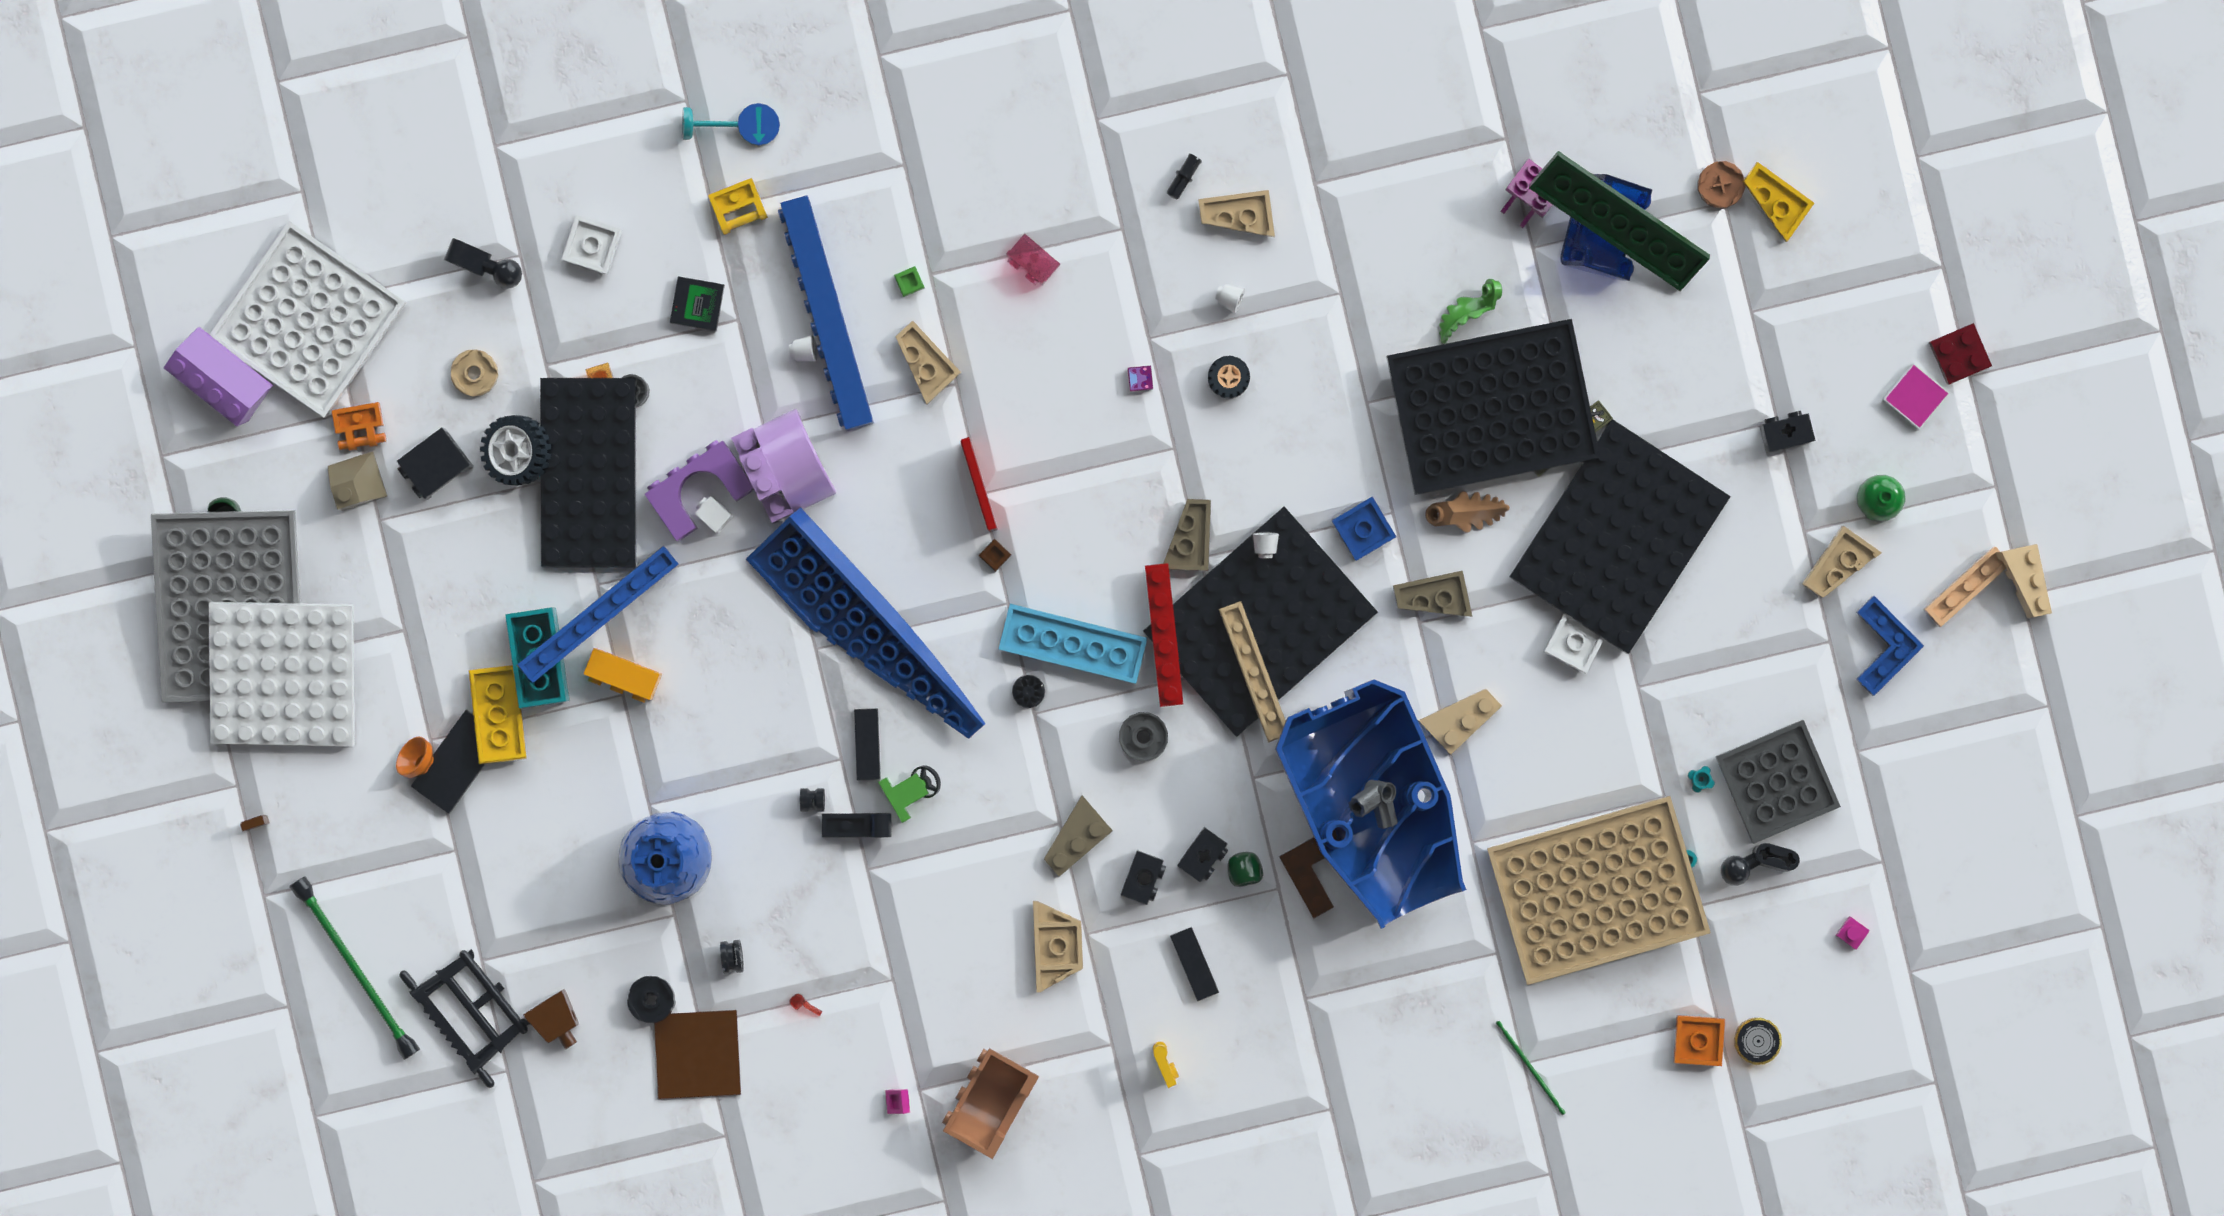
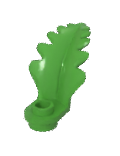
[1439,279,1502,344]

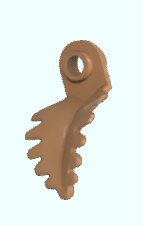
[1425,491,1510,533]

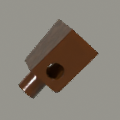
[523,989,579,1050]

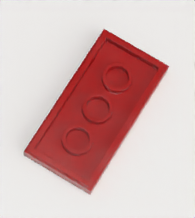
[960,437,998,532]

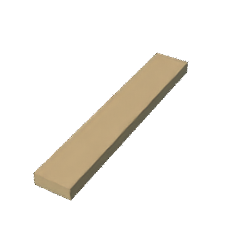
[1219,601,1286,743]

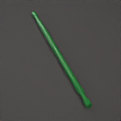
[1496,1020,1566,1115]

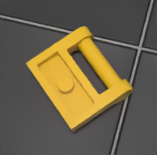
[708,178,768,235]
[1153,1041,1179,1088]

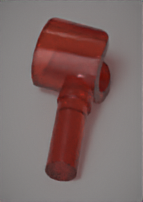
[789,994,822,1016]

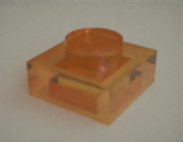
[585,362,614,378]

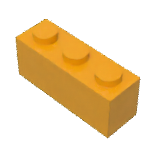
[584,648,662,703]

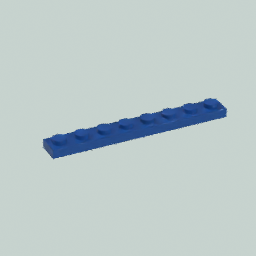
[517,546,678,684]

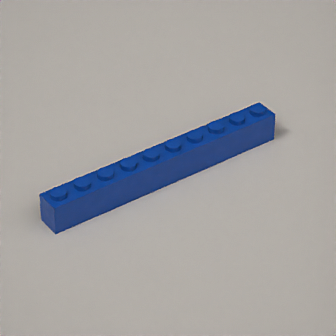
[778,195,874,431]

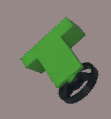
[878,765,941,823]

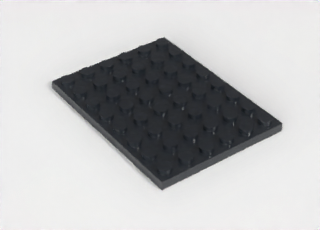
[1386,319,1601,495]
[1509,419,1731,654]
[1143,506,1378,737]

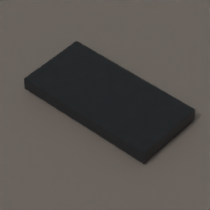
[411,710,485,814]

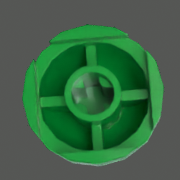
[1857,475,1905,522]

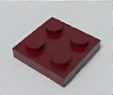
[1929,323,1992,385]

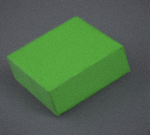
[894,266,925,297]

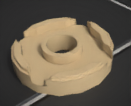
[451,350,498,397]

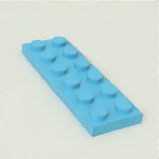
[999,604,1147,684]

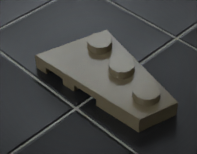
[1163,499,1211,571]
[1393,571,1473,617]
[1044,795,1113,877]

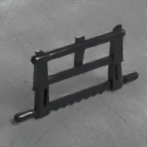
[399,949,530,1088]

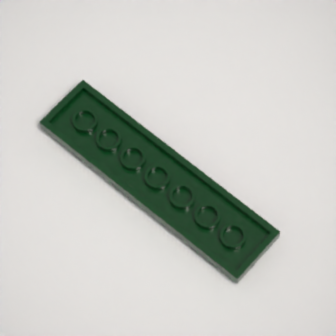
[1529,151,1710,291]

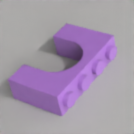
[645,440,754,542]

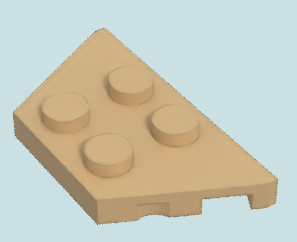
[1033,901,1083,993]

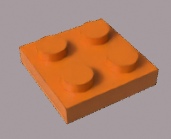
[1673,1015,1725,1066]

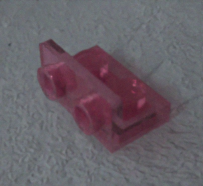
[1006,233,1061,286]

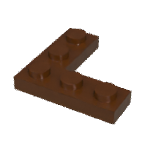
[1279,830,1337,919]

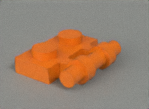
[332,402,387,451]

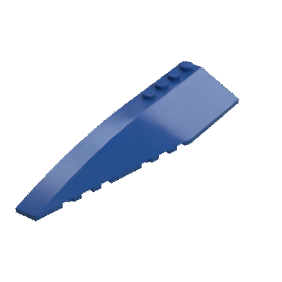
[746,508,986,739]

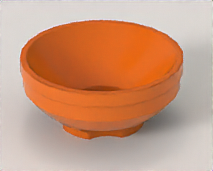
[396,736,434,778]

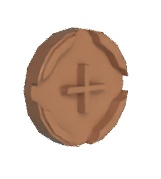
[1698,161,1745,208]

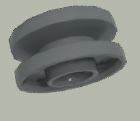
[1119,712,1168,761]

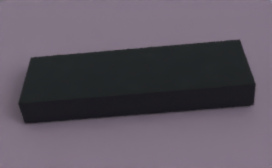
[854,708,881,780]
[1170,926,1219,1002]

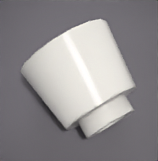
[1215,284,1245,313]
[789,335,817,361]
[1253,533,1279,558]

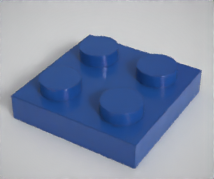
[1332,496,1396,561]

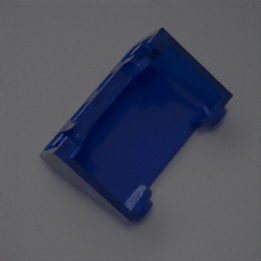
[1560,174,1652,281]

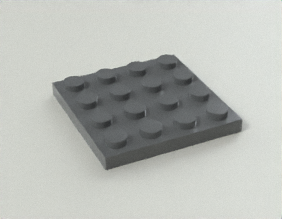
[1715,720,1841,844]

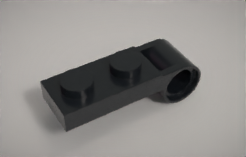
[822,813,892,838]

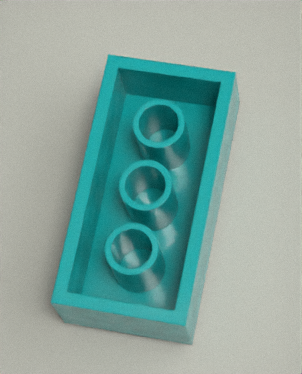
[505,607,570,708]

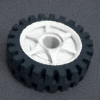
[480,415,551,486]

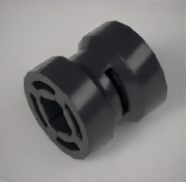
[800,788,825,812]

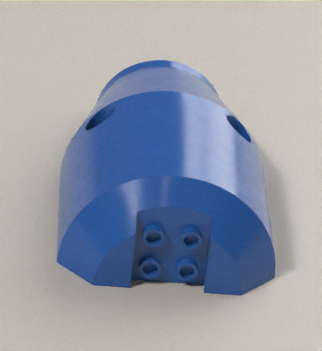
[1275,679,1467,929]

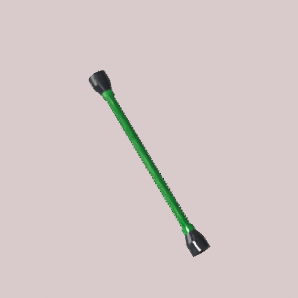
[289,876,420,1060]

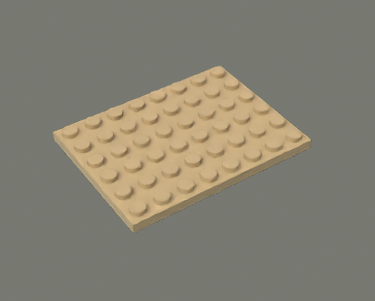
[1487,796,1711,985]

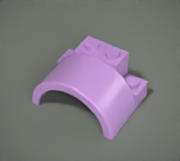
[731,409,836,524]

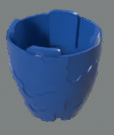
[618,811,712,905]

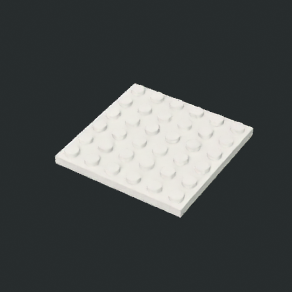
[210,221,407,418]
[209,602,354,746]

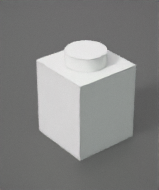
[695,496,734,533]

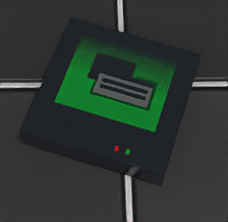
[670,276,725,331]

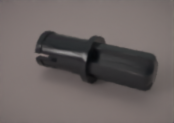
[1167,153,1202,200]

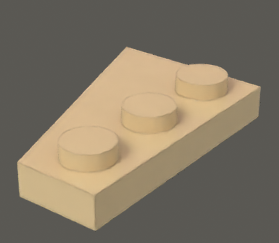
[1198,190,1275,238]
[895,321,961,404]
[1802,526,1882,598]
[1996,544,2052,618]

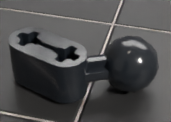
[443,238,522,289]
[1720,843,1800,886]

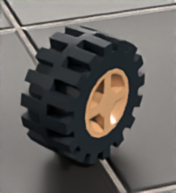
[1208,355,1250,399]

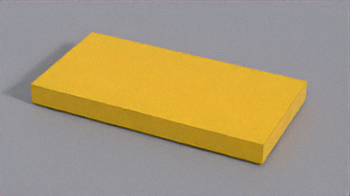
[469,665,527,765]

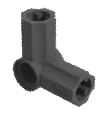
[1349,780,1397,829]

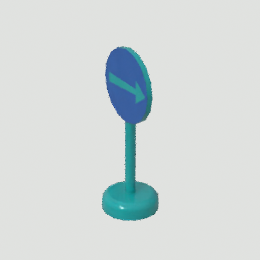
[682,103,780,146]

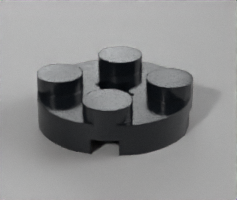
[627,976,676,1023]

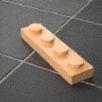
[1923,546,2006,627]

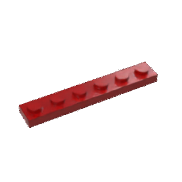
[1145,563,1184,707]

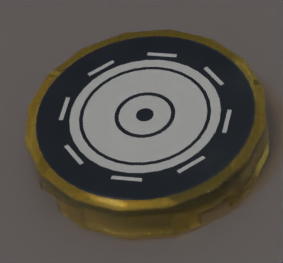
[1734,1017,1782,1065]

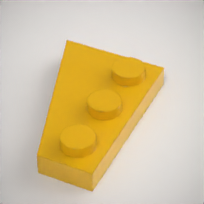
[1742,162,1815,242]

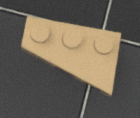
[1418,689,1502,755]

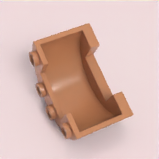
[942,1048,1039,1159]

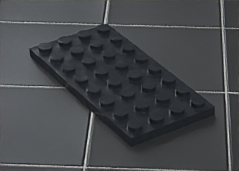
[540,378,636,567]

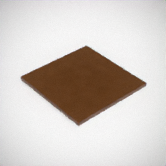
[654,1010,741,1099]

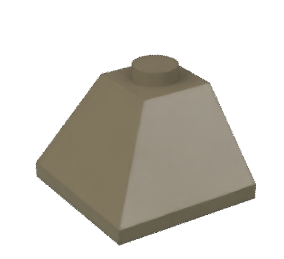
[328,451,387,511]

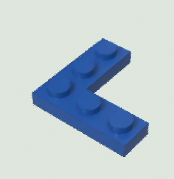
[1856,596,1924,696]

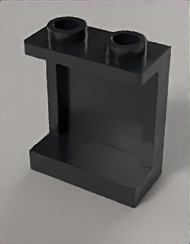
[397,427,473,500]

